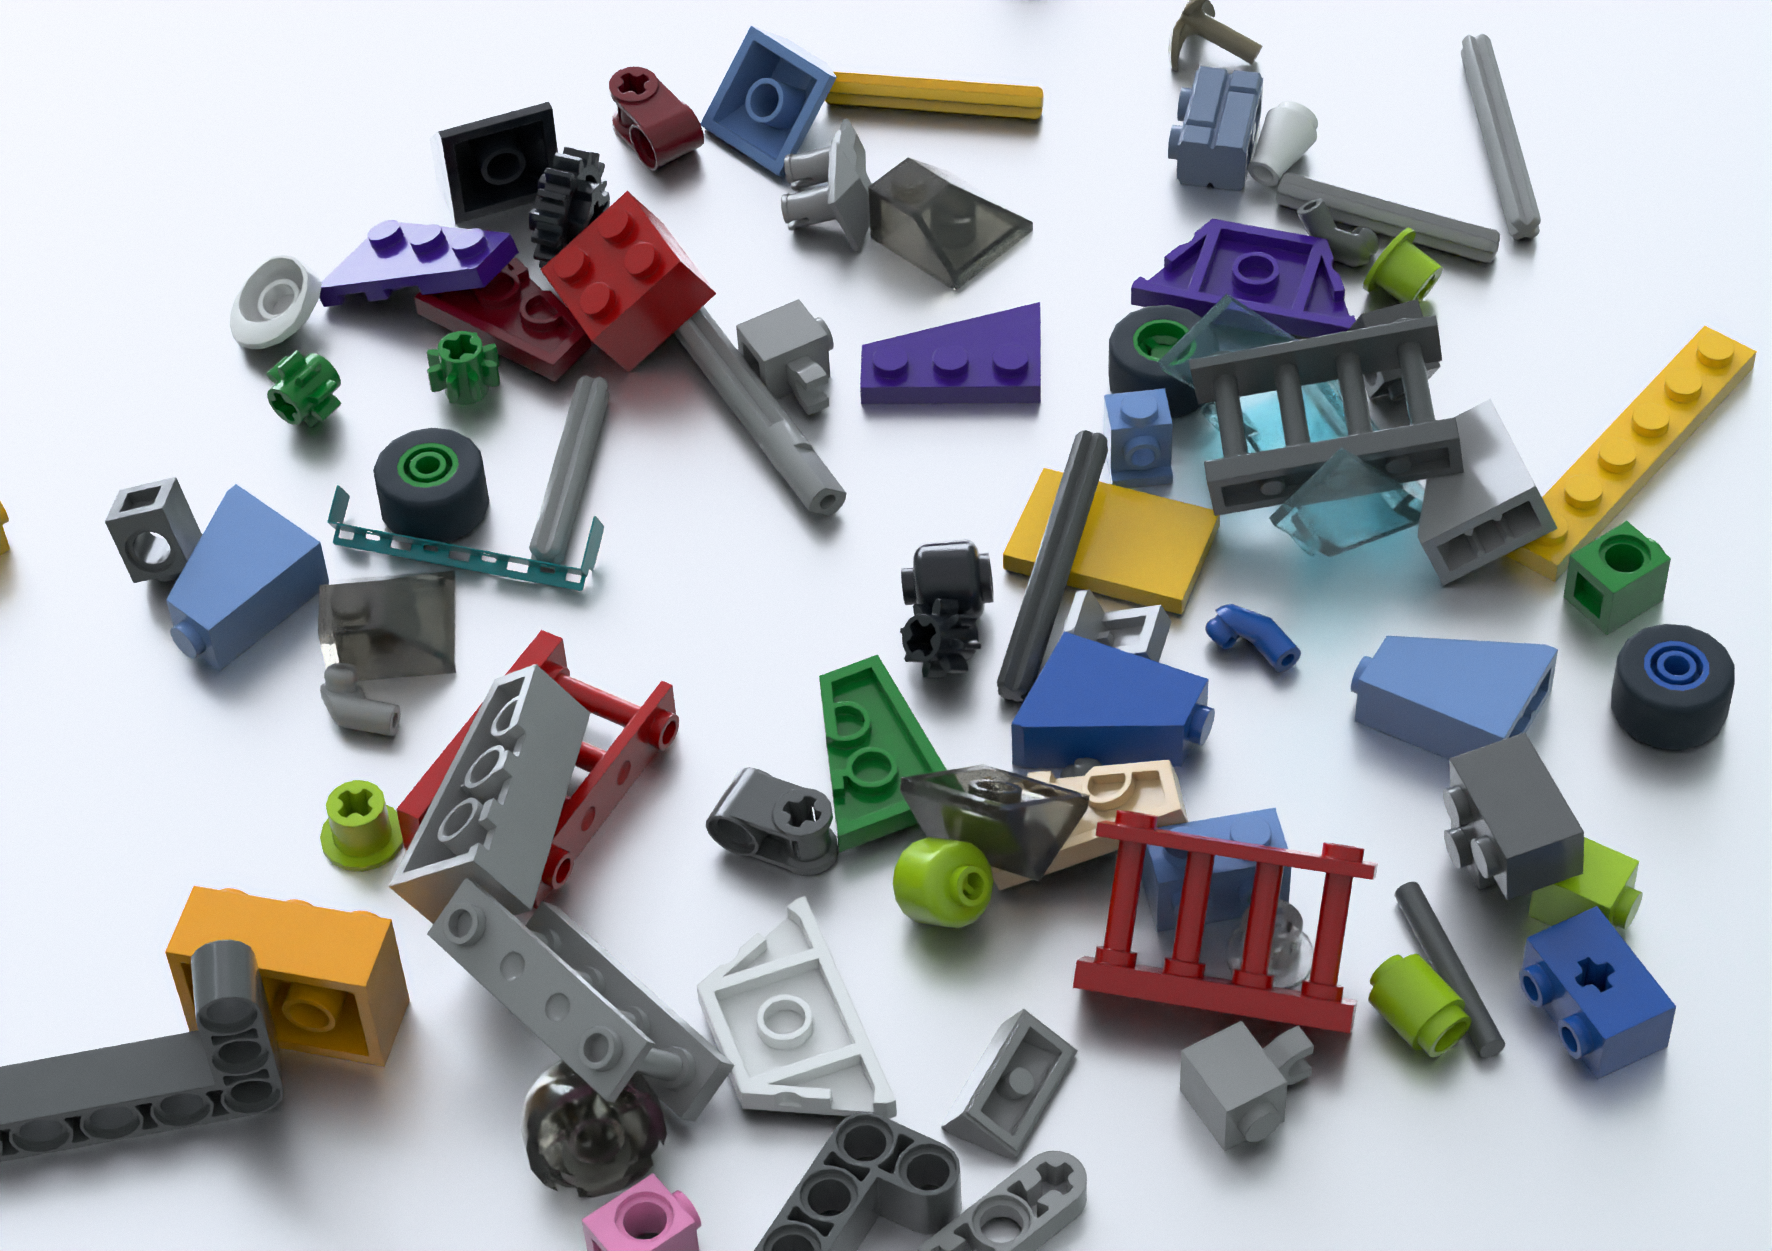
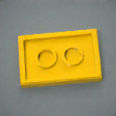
[1003,468,1220,615]

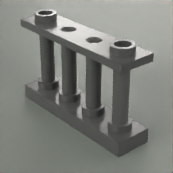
[1189,315,1464,516]

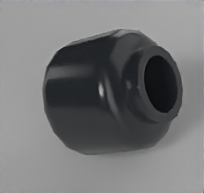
[901,539,994,619]

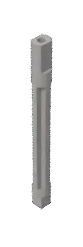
[674,306,847,516]

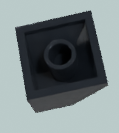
[429,101,558,224]

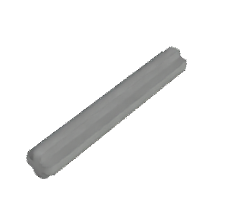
[1276,172,1500,264]
[529,375,610,566]

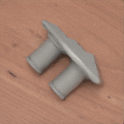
[781,119,876,251]

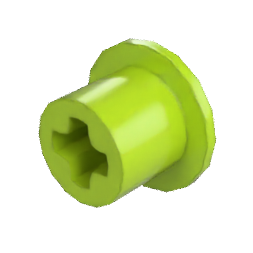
[1363,227,1443,303]
[320,780,404,872]

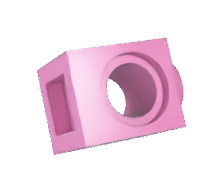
[582,1173,701,1251]

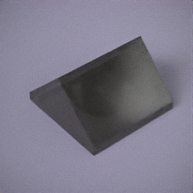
[900,764,1090,881]

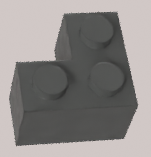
[1443,732,1584,900]

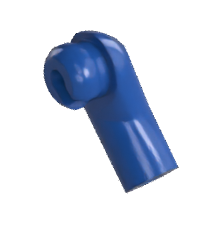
[1205,604,1301,672]

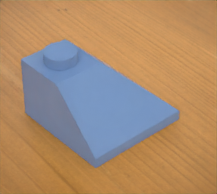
[700,26,837,178]

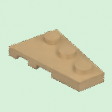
[972,760,1188,891]

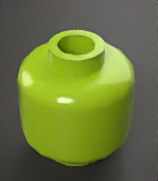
[892,837,994,928]

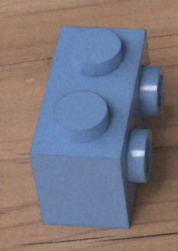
[1142,808,1292,932]

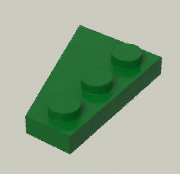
[819,654,960,853]

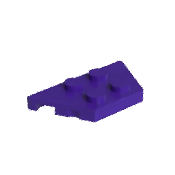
[1131,218,1356,338]

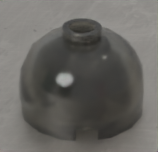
[520,1059,667,1197]

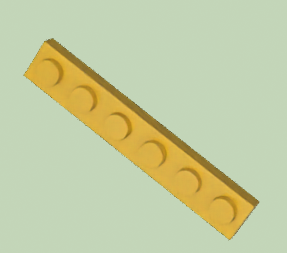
[1506,325,1757,582]

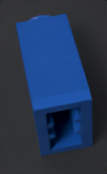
[1011,631,1215,769]

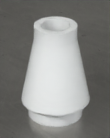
[1248,100,1319,186]

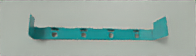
[327,485,604,591]

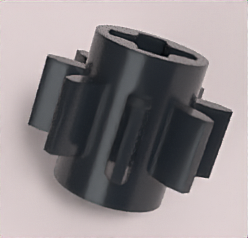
[900,598,981,678]

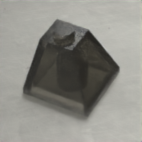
[868,157,1033,291]
[318,570,456,681]

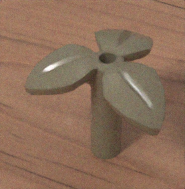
[1168,0,1263,71]

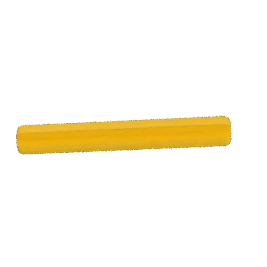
[825,71,1044,120]

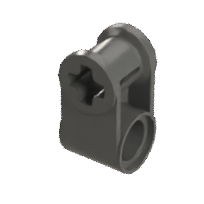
[705,767,839,876]

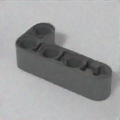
[754,1112,962,1251]

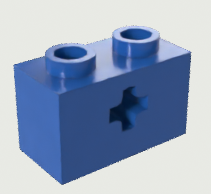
[1519,906,1676,1080]

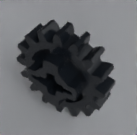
[528,146,610,268]

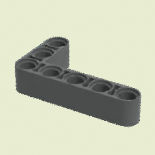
[0,940,284,1162]

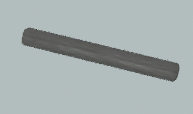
[997,430,1108,703]

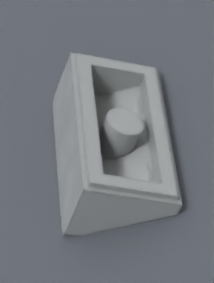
[941,1009,1078,1160]

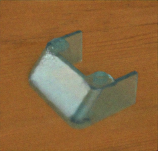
[1157,294,1425,557]

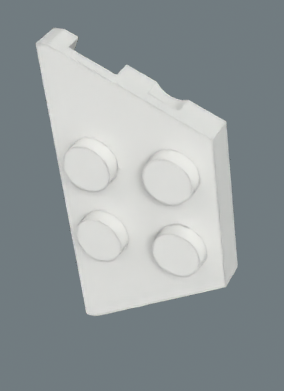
[696,896,897,1119]

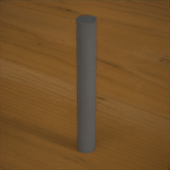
[1394,882,1505,1058]

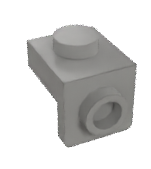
[1063,589,1172,662]

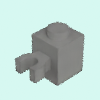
[736,299,834,415]
[1180,1021,1314,1152]

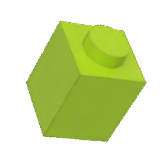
[1528,837,1643,930]

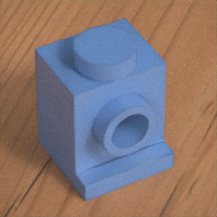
[1103,388,1173,488]

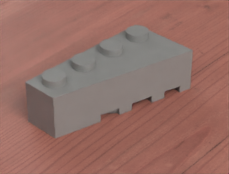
[389,664,591,924]

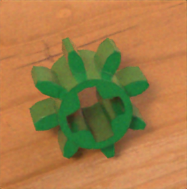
[426,331,500,405]
[266,350,342,427]

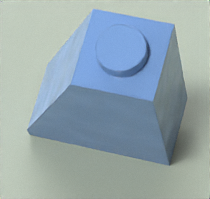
[166,484,330,672]
[1350,636,1558,760]

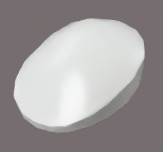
[229,254,322,349]

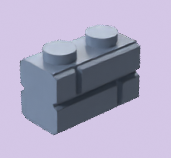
[1168,66,1264,191]

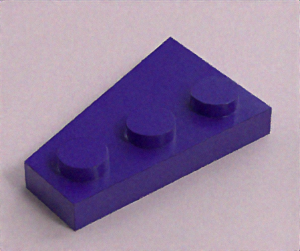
[319,220,519,307]
[860,302,1041,404]

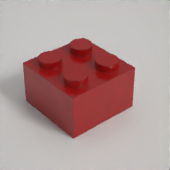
[540,190,717,372]

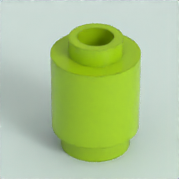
[1368,954,1472,1057]

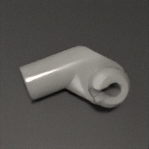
[320,663,400,736]

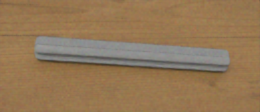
[1460,33,1541,240]

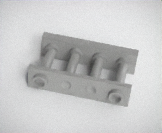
[427,877,735,1122]

